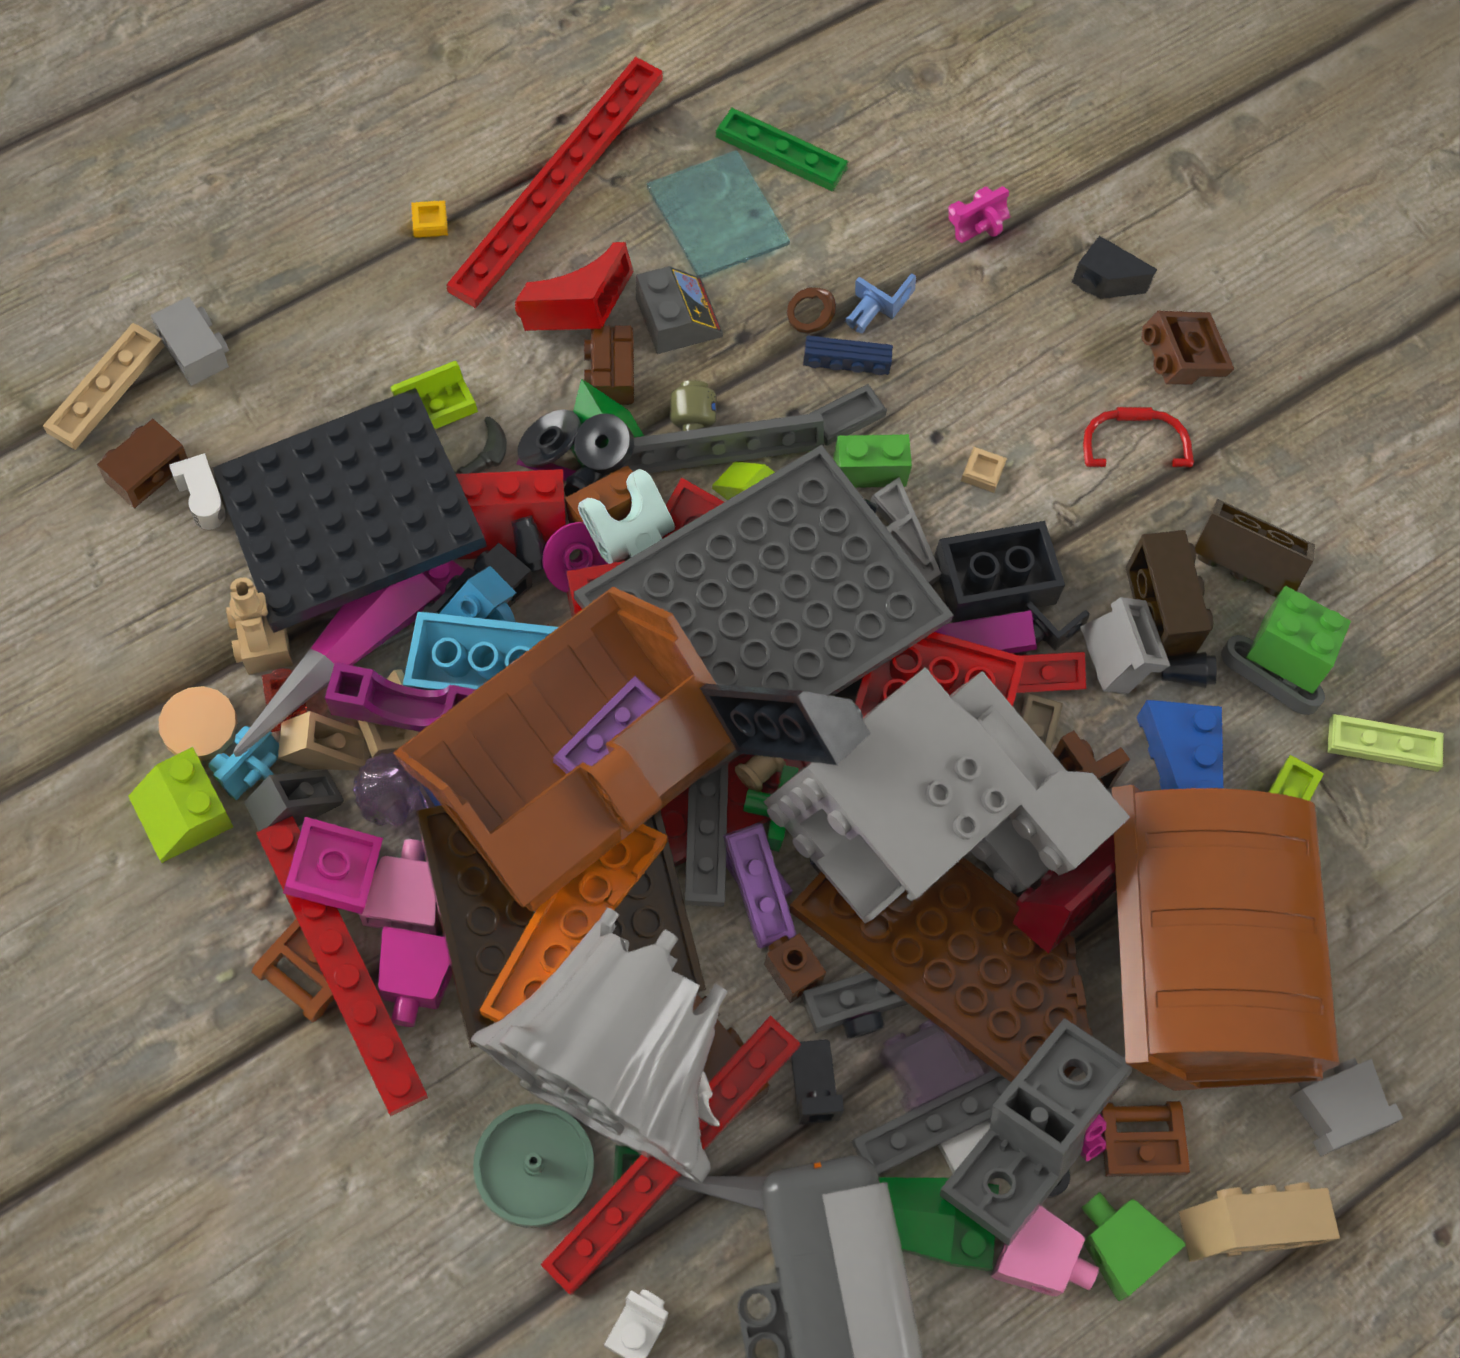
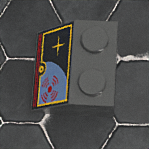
[636,266,723,354]

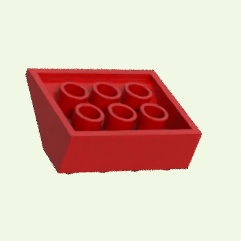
[855,632,1025,717]

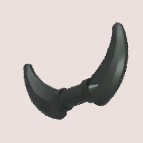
[454,416,507,474]

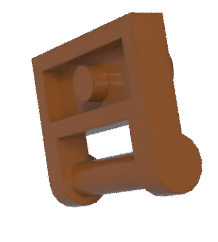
[252,919,334,1022]
[1100,1101,1190,1177]

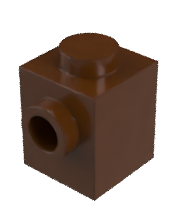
[764,933,826,1003]

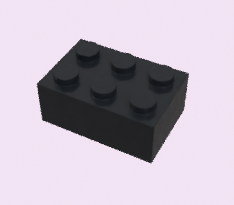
[934,521,1065,623]

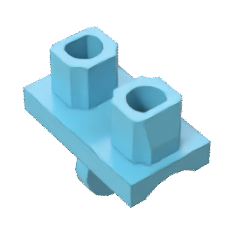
[209,726,279,800]

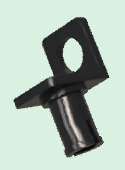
[1014,601,1090,655]

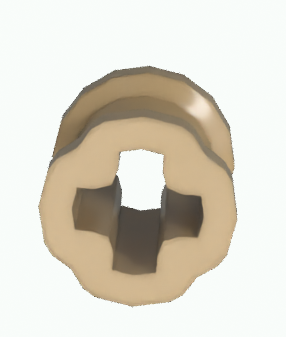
[735,755,786,791]

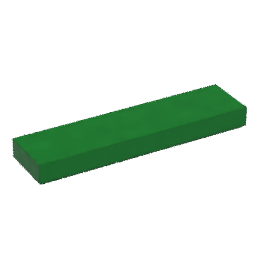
[716,107,849,192]

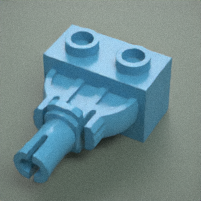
[439,566,516,622]

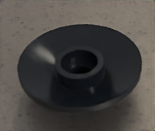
[517,410,581,467]

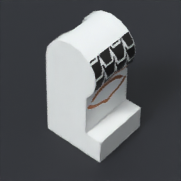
[169,453,226,530]

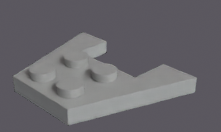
[871,477,941,585]

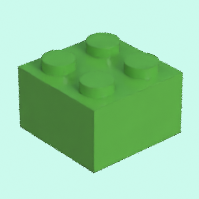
[1246,586,1351,694]

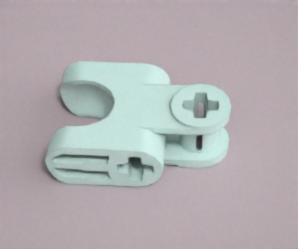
[578,469,675,564]

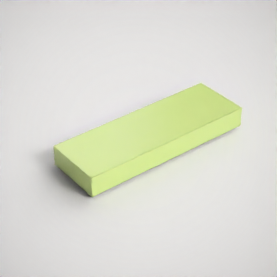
[1328,714,1444,772]

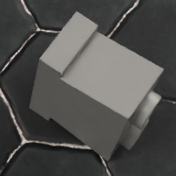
[1080,597,1170,694]
[1290,1058,1404,1157]

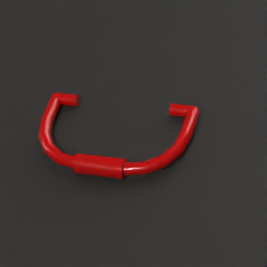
[1083,407,1194,467]

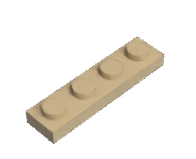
[43,323,165,450]

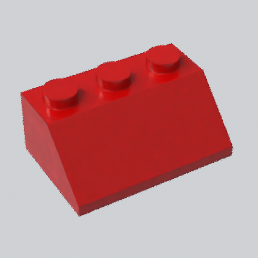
[456,469,566,560]

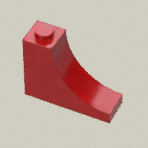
[515,242,634,331]

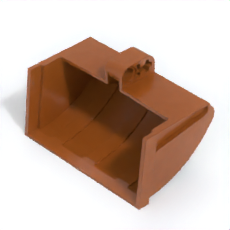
[393,587,736,911]
[1111,785,1339,1091]

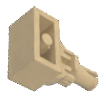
[226,577,293,675]

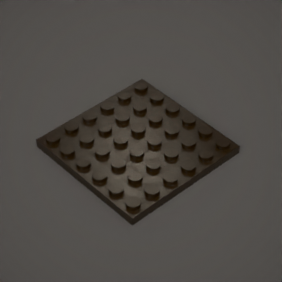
[416,805,706,1049]

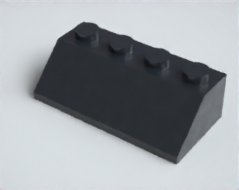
[700,684,871,765]

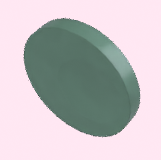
[473,1104,594,1228]

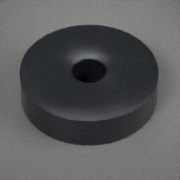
[574,413,634,474]

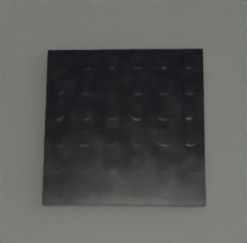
[212,388,487,633]

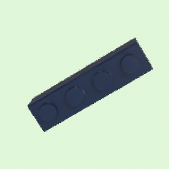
[803,335,893,375]

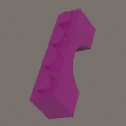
[325,662,476,732]

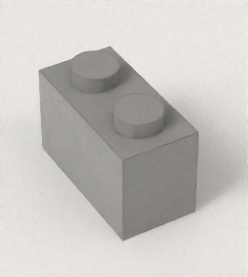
[151,296,229,386]

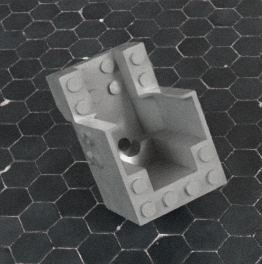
[763,667,1130,923]

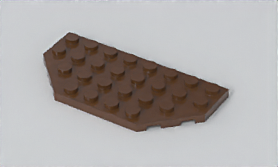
[789,857,1093,1082]

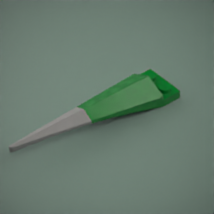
[674,1176,999,1271]

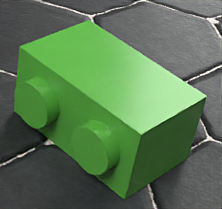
[833,434,912,488]

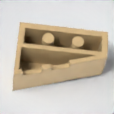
[1179,1182,1340,1262]

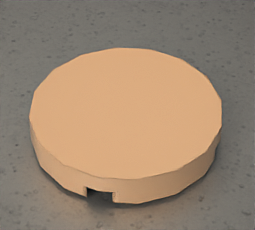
[159,686,238,761]

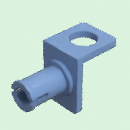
[846,273,916,333]

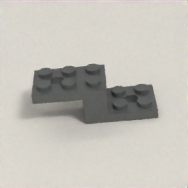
[940,1018,1133,1246]

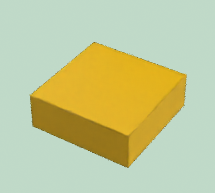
[411,200,448,238]

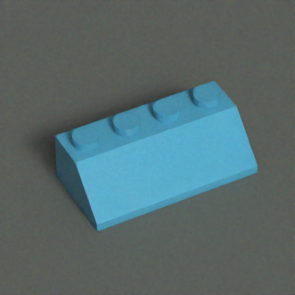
[403,612,558,690]

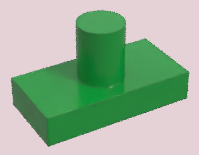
[743,765,799,852]

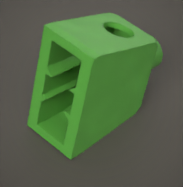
[1081,1192,1186,1301]

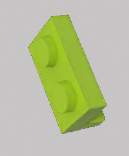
[391,361,478,429]

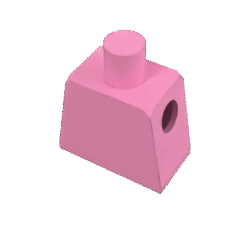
[358,839,439,936]
[990,1206,1099,1297]

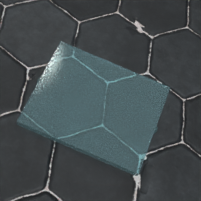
[647,150,790,278]

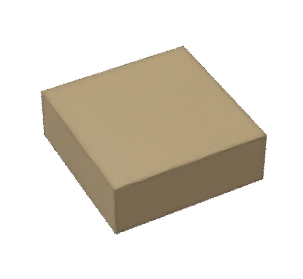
[961,447,1007,493]

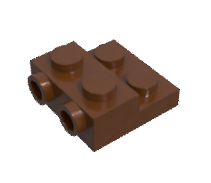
[1142,311,1235,384]

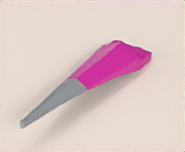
[234,561,465,757]

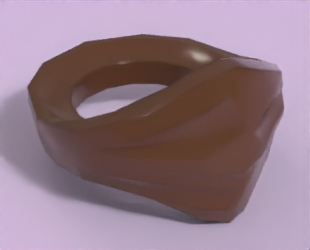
[786,287,836,334]

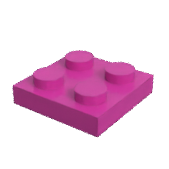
[283,817,383,914]

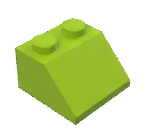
[128,747,234,863]

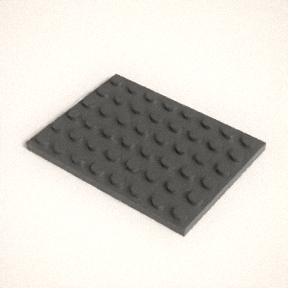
[574,445,954,779]

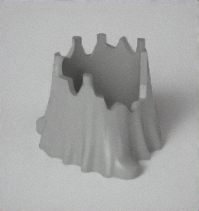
[471,908,728,1184]

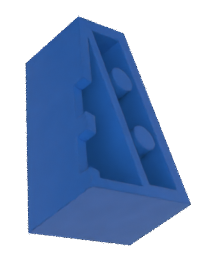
[1136,700,1224,790]

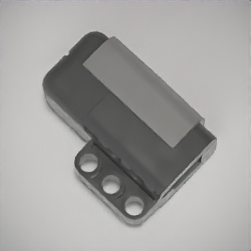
[738,1155,923,1358]

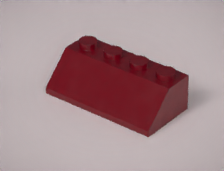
[1013,833,1117,954]

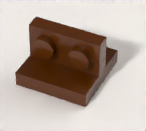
[1052,730,1130,790]

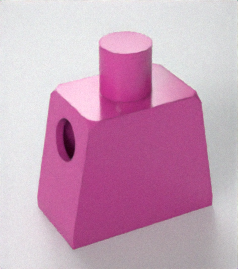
[378,926,452,1027]

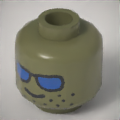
[670,380,717,431]

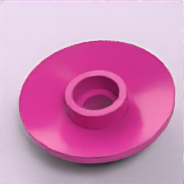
[542,522,607,593]

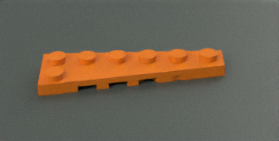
[479,824,668,1022]

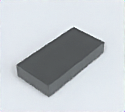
[809,384,887,446]

